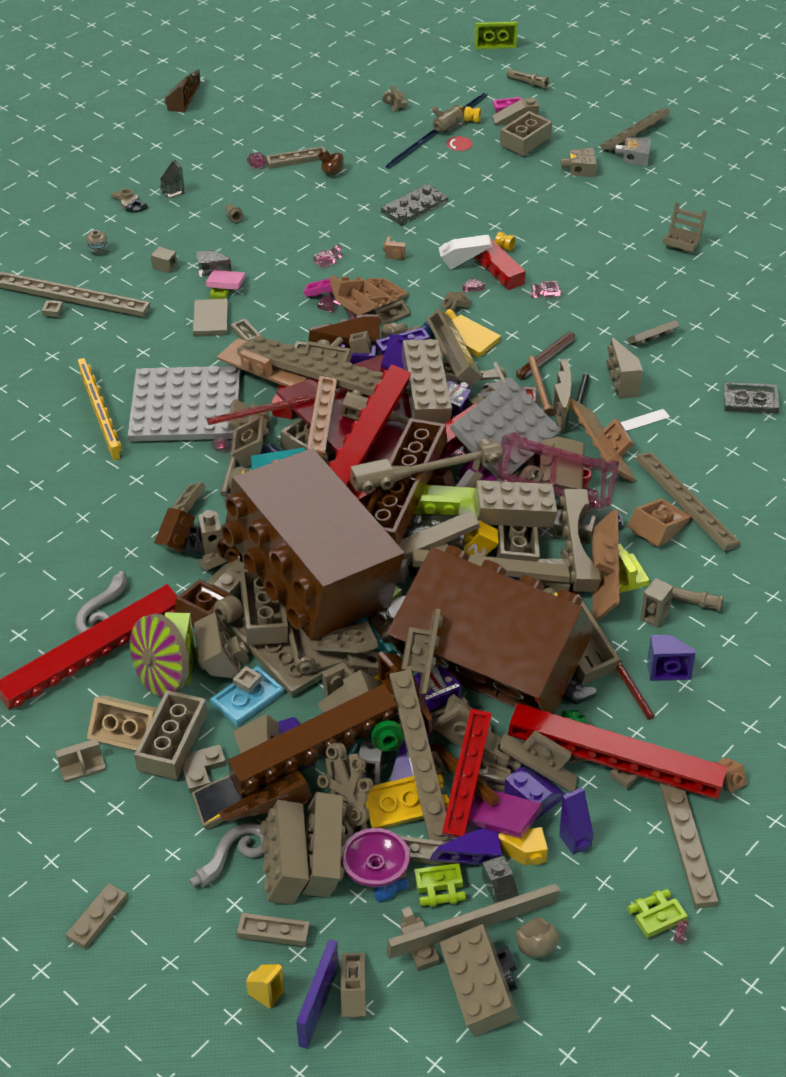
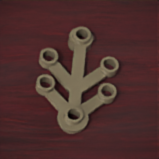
[317,743,373,826]

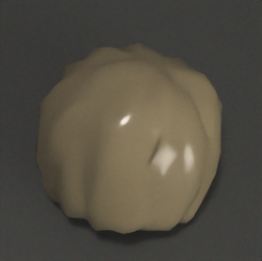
[515,917,559,959]

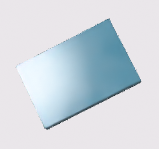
[210,666,285,727]

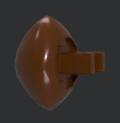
[318,150,344,175]

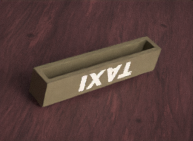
[427,308,482,388]

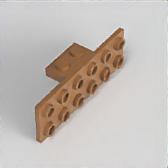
[217,338,311,387]
[570,398,636,482]
[592,510,620,622]

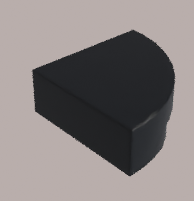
[125,199,148,213]

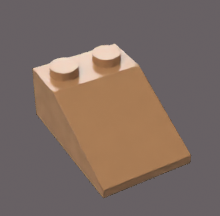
[627,498,692,546]

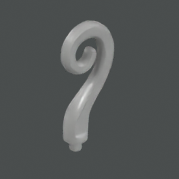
[75,571,128,634]
[189,823,264,887]

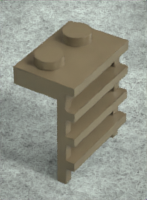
[663,202,707,253]

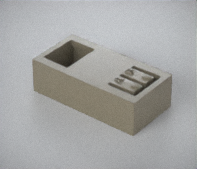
[576,594,620,685]

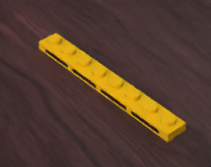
[78,358,122,461]

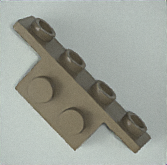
[401,609,443,695]
[500,731,577,792]

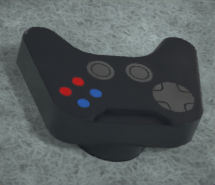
[563,670,597,705]

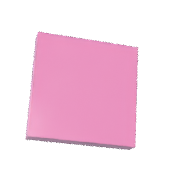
[206,270,246,290]

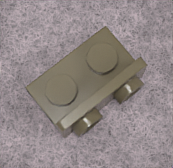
[322,662,355,698]

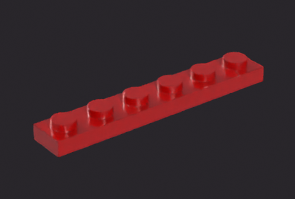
[442,709,492,838]

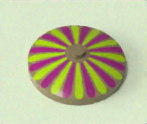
[130,614,189,697]

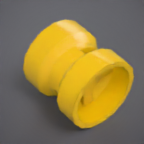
[464,106,481,123]
[495,232,516,252]

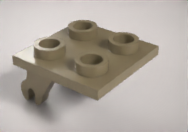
[480,362,509,390]

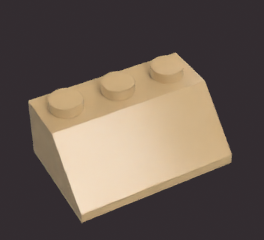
[87,695,157,751]

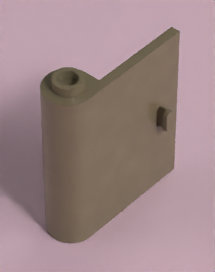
[286,613,349,674]

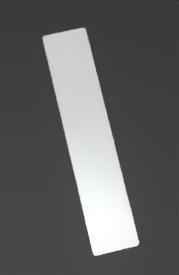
[605,409,670,431]

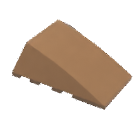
[329,276,409,315]

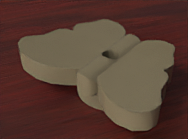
[111,188,139,209]

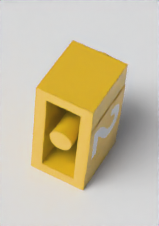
[456,521,499,556]

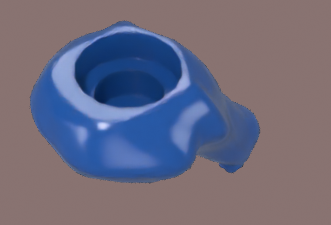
[374,879,409,903]

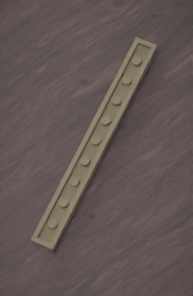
[0,271,150,317]

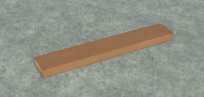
[307,376,337,458]

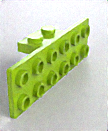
[413,485,476,518]

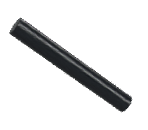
[576,373,590,404]

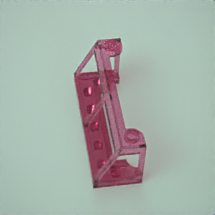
[497,432,619,509]

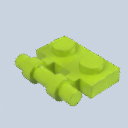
[414,863,466,908]
[627,889,688,938]

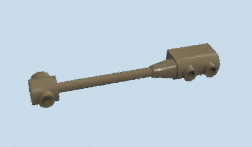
[340,390,472,454]
[350,438,503,494]

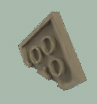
[309,621,378,653]

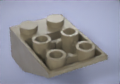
[606,338,643,399]

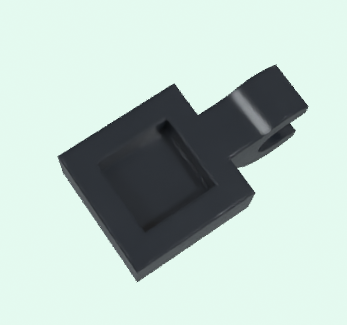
[496,946,518,992]

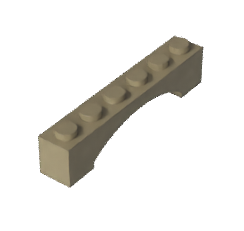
[559,489,601,592]

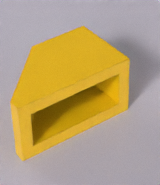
[498,827,548,865]
[246,964,285,1009]

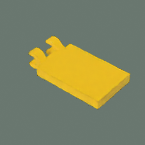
[444,309,501,358]
[365,775,449,829]

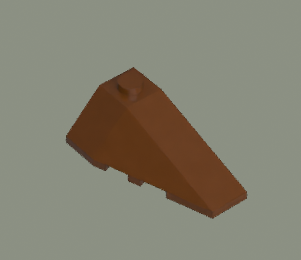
[165,69,201,113]
[308,314,380,354]
[378,651,432,734]
[218,769,312,821]

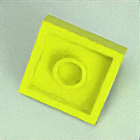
[618,544,650,593]

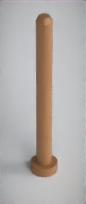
[528,356,555,417]

